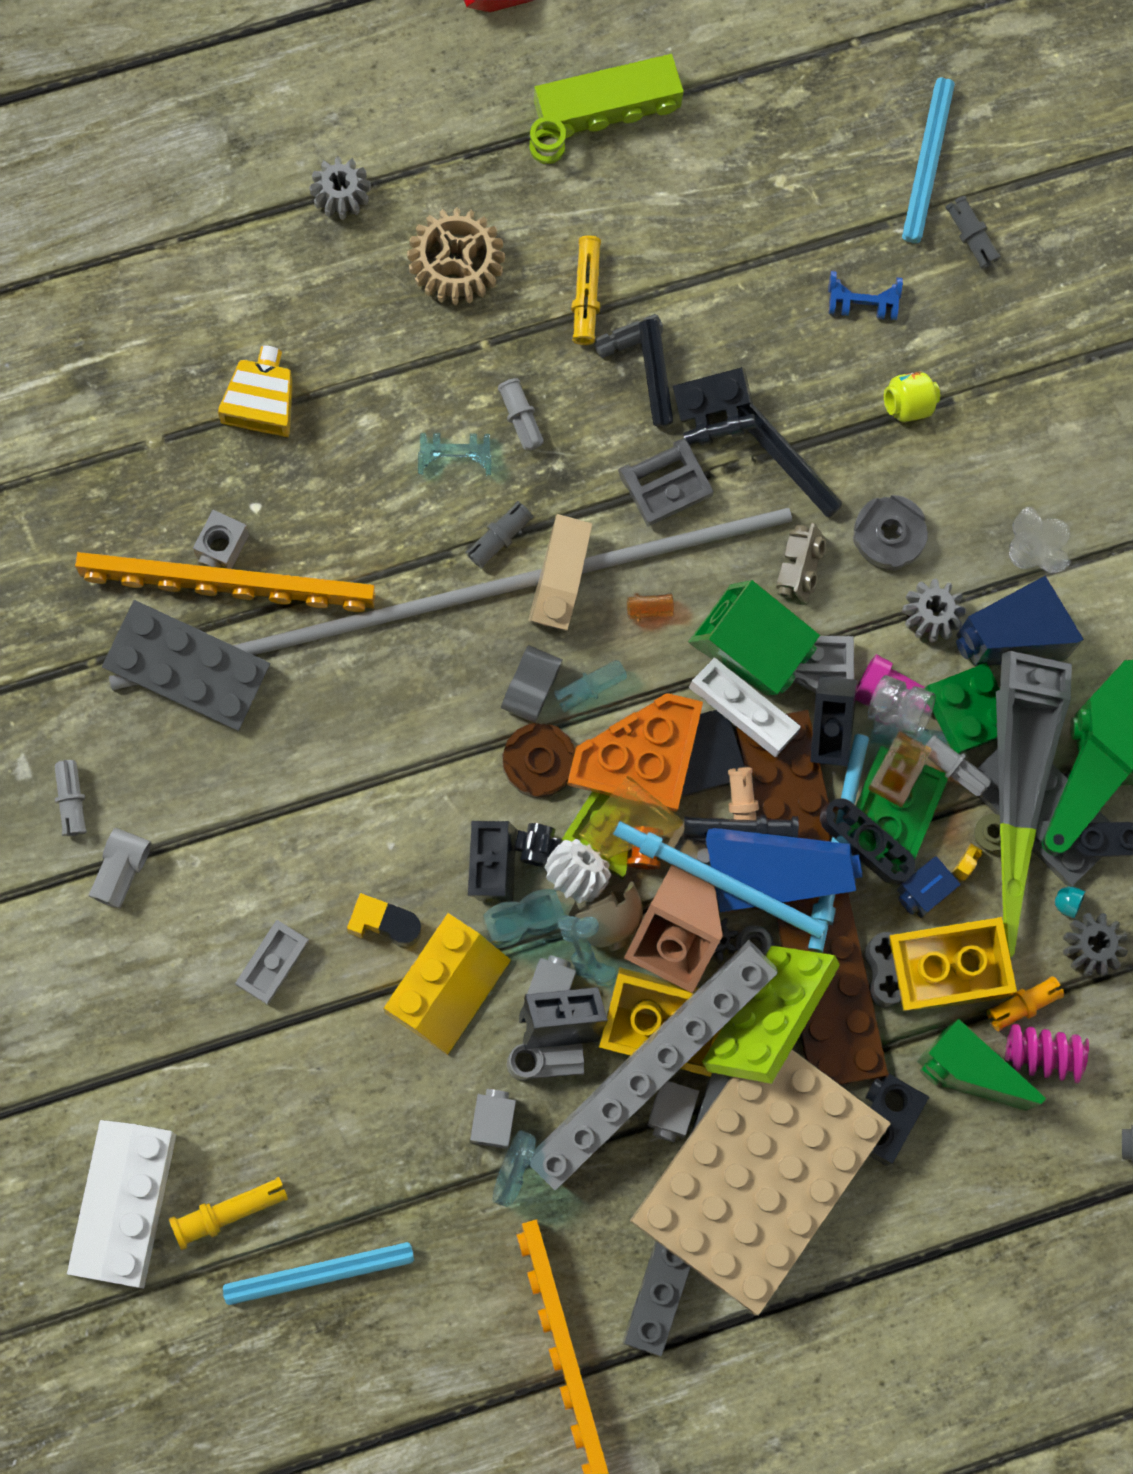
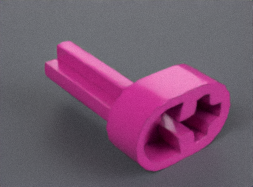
[856,654,931,714]

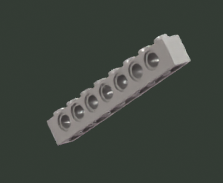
[528,940,777,1190]

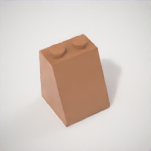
[624,865,723,993]

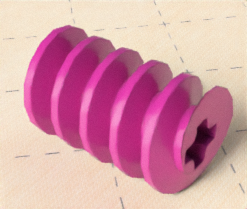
[1005,1024,1089,1084]

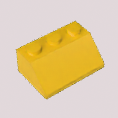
[383,913,511,1055]
[599,967,723,1077]

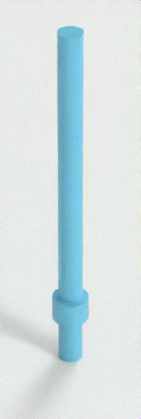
[808,734,869,953]
[613,821,826,938]

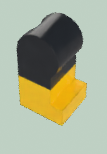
[347,893,422,948]

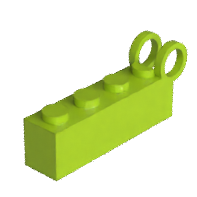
[529,54,684,164]

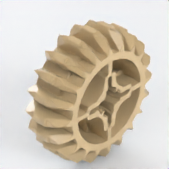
[407,207,505,306]

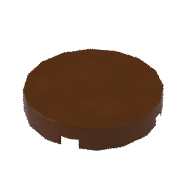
[502,723,576,798]

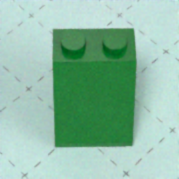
[688,580,820,695]

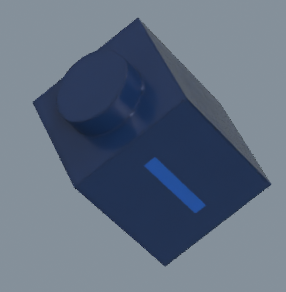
[897,856,961,918]

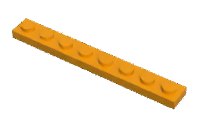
[75,552,375,612]
[516,1219,609,1474]

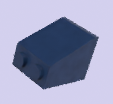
[956,575,1084,666]

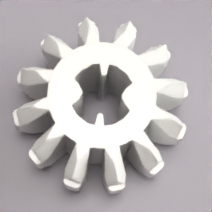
[544,839,611,903]

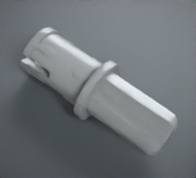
[498,378,543,451]
[920,734,991,796]
[55,760,87,836]

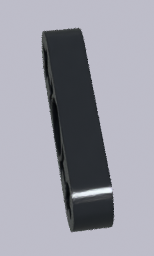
[820,798,915,884]

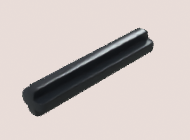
[639,319,673,427]

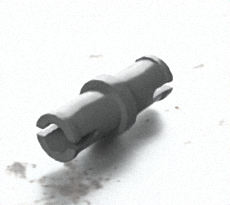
[946,196,1001,269]
[465,501,534,569]

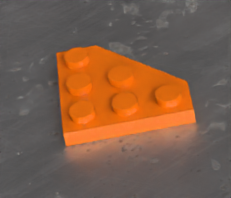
[567,693,703,812]

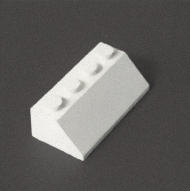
[67,1120,176,1289]

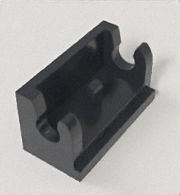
[468,821,517,903]
[519,987,608,1049]

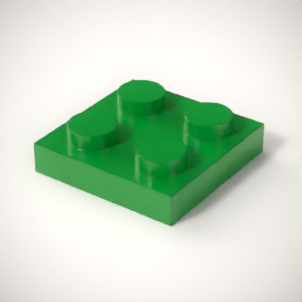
[922,663,1000,754]

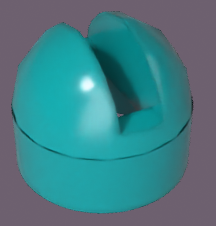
[1055,886,1086,919]

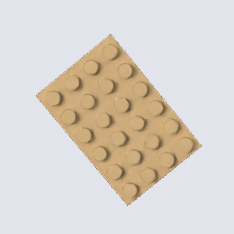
[630,1050,891,1316]

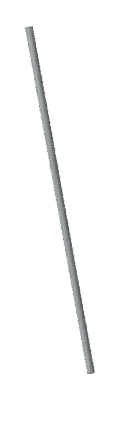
[109,508,792,691]

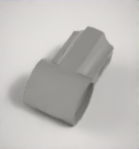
[89,828,151,909]
[506,1043,584,1081]

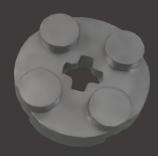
[853,495,928,571]

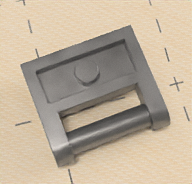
[618,438,714,527]

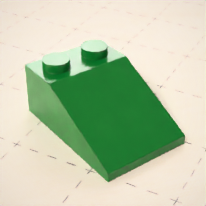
[917,1019,1046,1111]

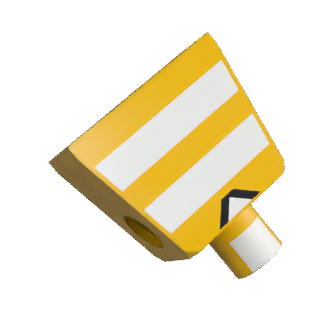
[218,346,292,437]

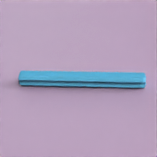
[902,77,955,244]
[223,1242,414,1305]

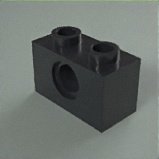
[810,676,857,766]

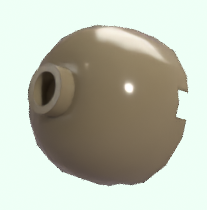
[565,881,643,951]

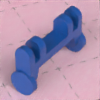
[828,271,903,320]

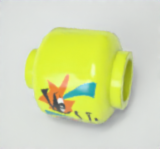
[883,372,941,422]

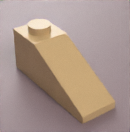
[528,514,592,631]

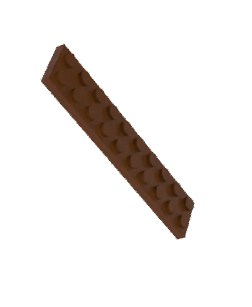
[734,710,888,1085]

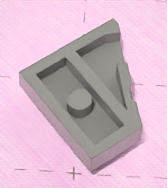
[793,636,854,693]

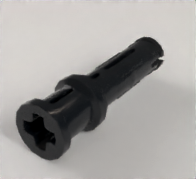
[683,815,799,841]

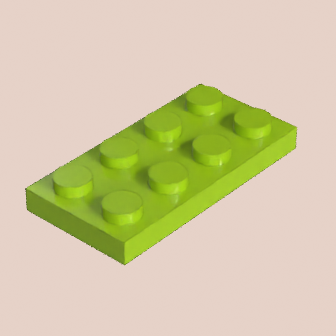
[702,945,840,1084]

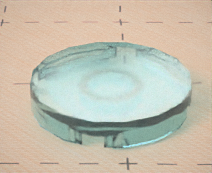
[492,1130,536,1207]

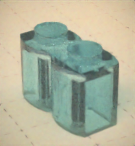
[483,889,565,948]

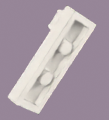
[689,657,801,757]

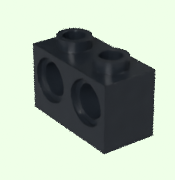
[865,1073,929,1166]

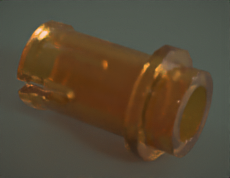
[627,593,674,622]

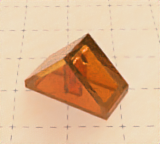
[868,731,932,807]

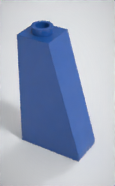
[706,828,863,912]

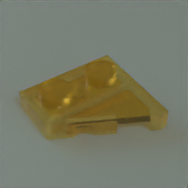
[579,776,684,859]

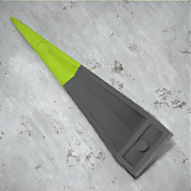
[996,651,1072,957]

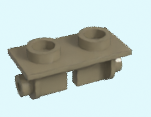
[776,523,826,605]

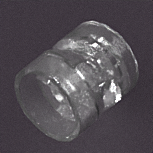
[868,675,936,738]

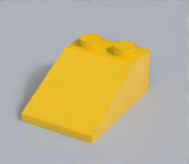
[889,917,1017,1011]

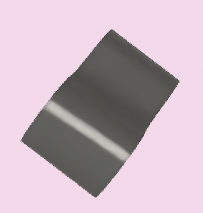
[501,645,563,723]
[864,932,901,1008]

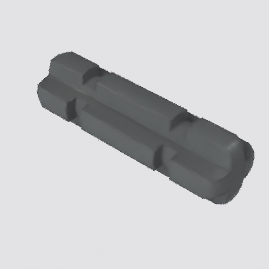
[594,314,663,358]

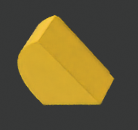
[952,843,983,881]

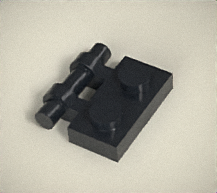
[673,367,757,446]

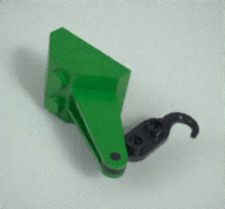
[1042,660,1133,858]

